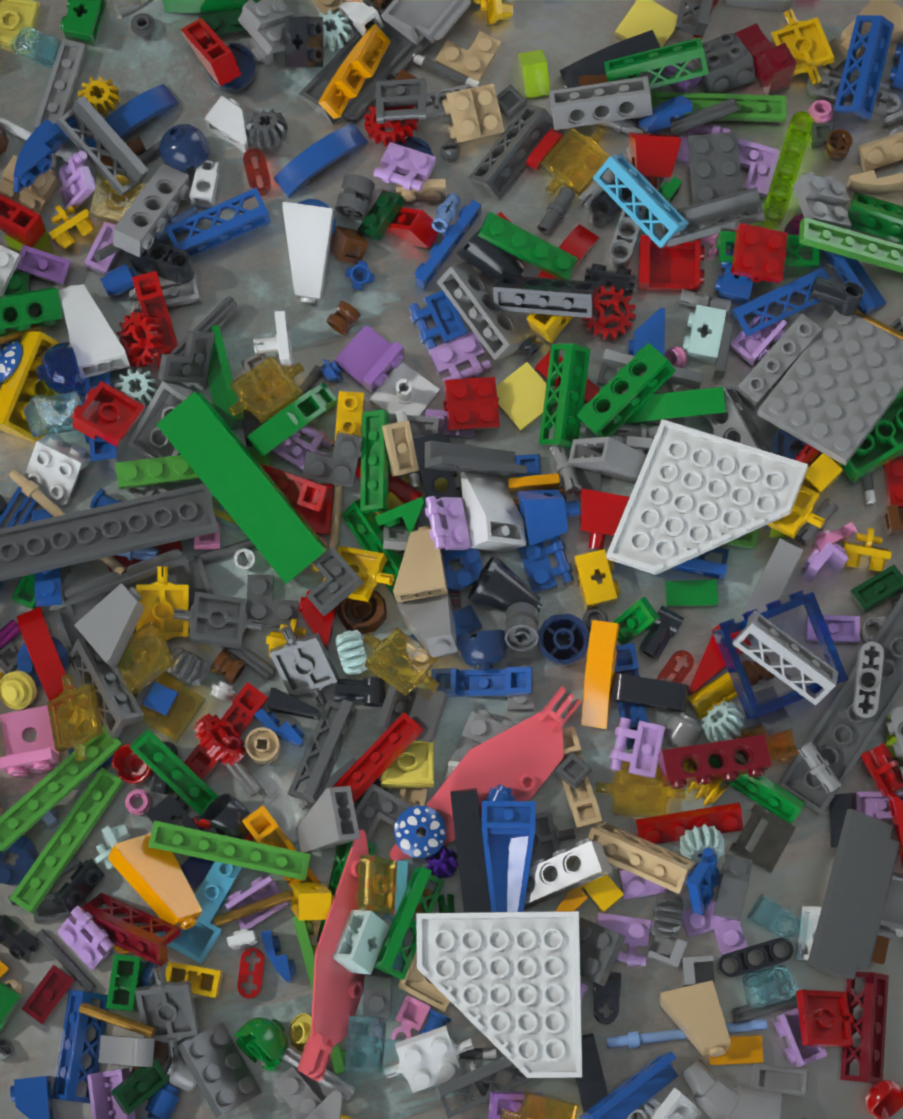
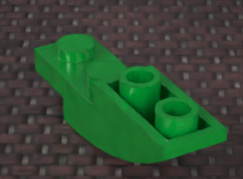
[247,382,338,457]

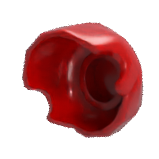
[112,743,153,784]
[865,1080,903,1119]

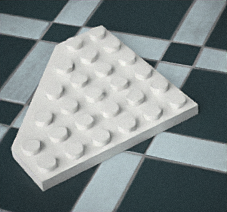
[606,419,808,575]
[416,911,582,1078]

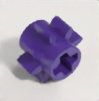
[425,845,459,879]

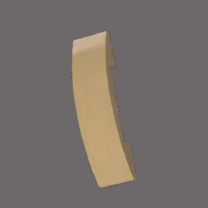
[846,170,903,194]
[557,726,603,829]

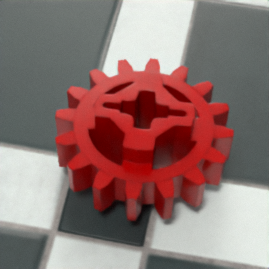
[364,105,418,147]
[582,286,636,341]
[116,312,162,367]
[194,713,246,766]

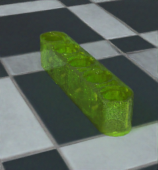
[761,111,813,230]

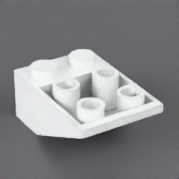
[461,472,526,552]

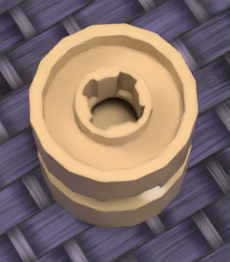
[245,727,282,766]

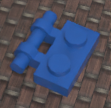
[409,290,467,351]
[517,535,575,594]
[686,848,720,916]

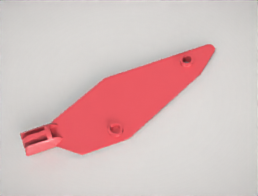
[389,686,582,861]
[297,830,371,1081]

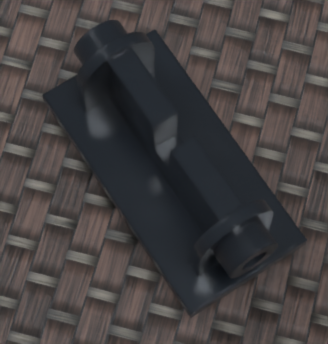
[584,263,636,295]
[53,859,105,915]
[0,914,41,963]

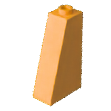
[108,833,202,930]

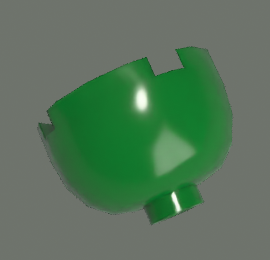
[234,1017,288,1071]

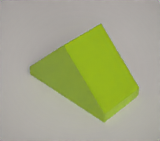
[518,50,550,100]

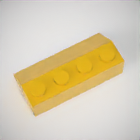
[0,332,75,443]

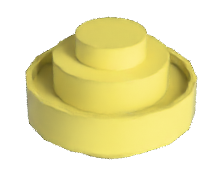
[0,670,37,710]
[289,1013,312,1053]

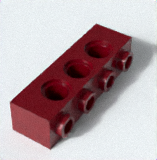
[657,735,771,789]

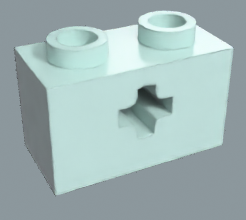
[683,305,727,365]
[332,910,389,975]

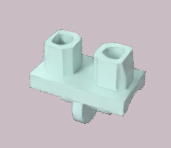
[94,824,130,870]

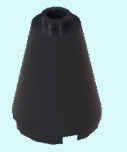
[456,228,525,281]
[468,556,542,613]

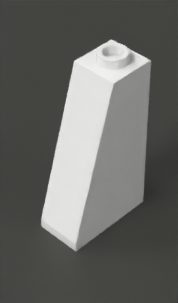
[282,202,335,304]
[59,284,130,379]

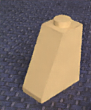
[839,0,903,57]
[393,526,448,603]
[659,980,731,1057]

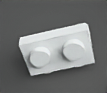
[24,434,91,506]

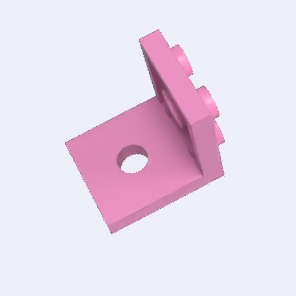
[0,705,62,778]

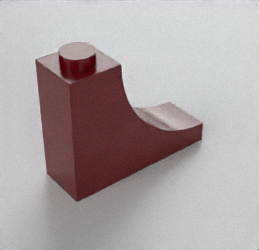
[735,23,797,95]

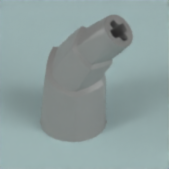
[682,1060,782,1119]

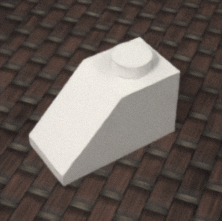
[204,96,250,154]

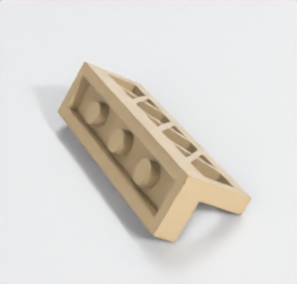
[588,821,697,894]

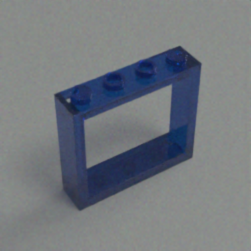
[712,590,848,719]

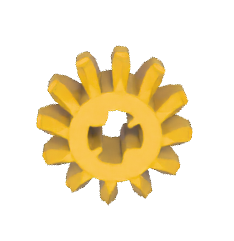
[78,75,120,117]

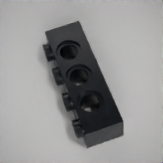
[413,432,463,501]

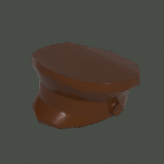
[337,590,387,634]

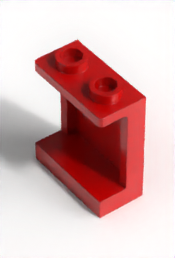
[638,235,705,293]

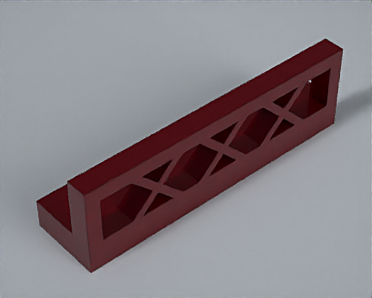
[81,893,181,967]
[840,971,889,1083]

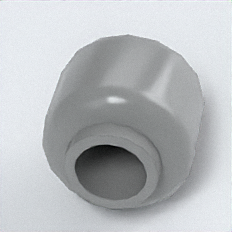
[664,712,703,748]
[165,1055,198,1091]

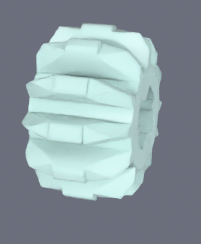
[318,9,352,53]
[115,367,158,410]
[336,630,370,675]
[701,701,747,742]
[680,824,725,865]

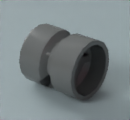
[335,174,375,220]
[505,602,539,651]

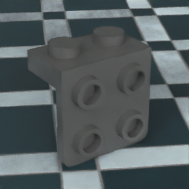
[694,33,756,94]
[376,677,448,743]

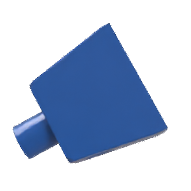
[518,490,580,545]

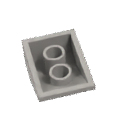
[127,381,215,459]

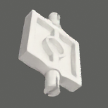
[384,1026,474,1093]

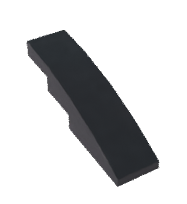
[559,30,661,88]

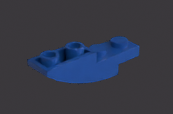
[14,117,78,193]

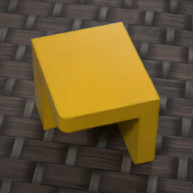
[582,875,624,913]

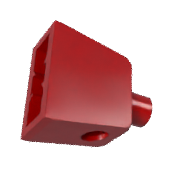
[629,132,681,190]
[579,488,630,550]

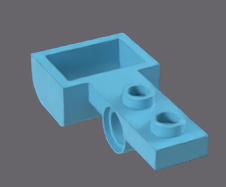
[157,861,243,965]

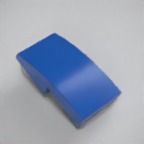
[638,95,693,134]
[254,708,305,748]
[260,930,297,983]

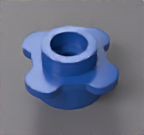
[345,260,375,290]
[320,358,343,383]

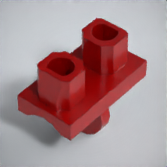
[861,743,903,797]

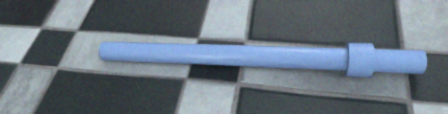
[606,1018,767,1049]

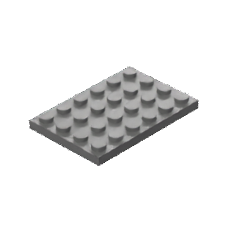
[757,310,903,465]

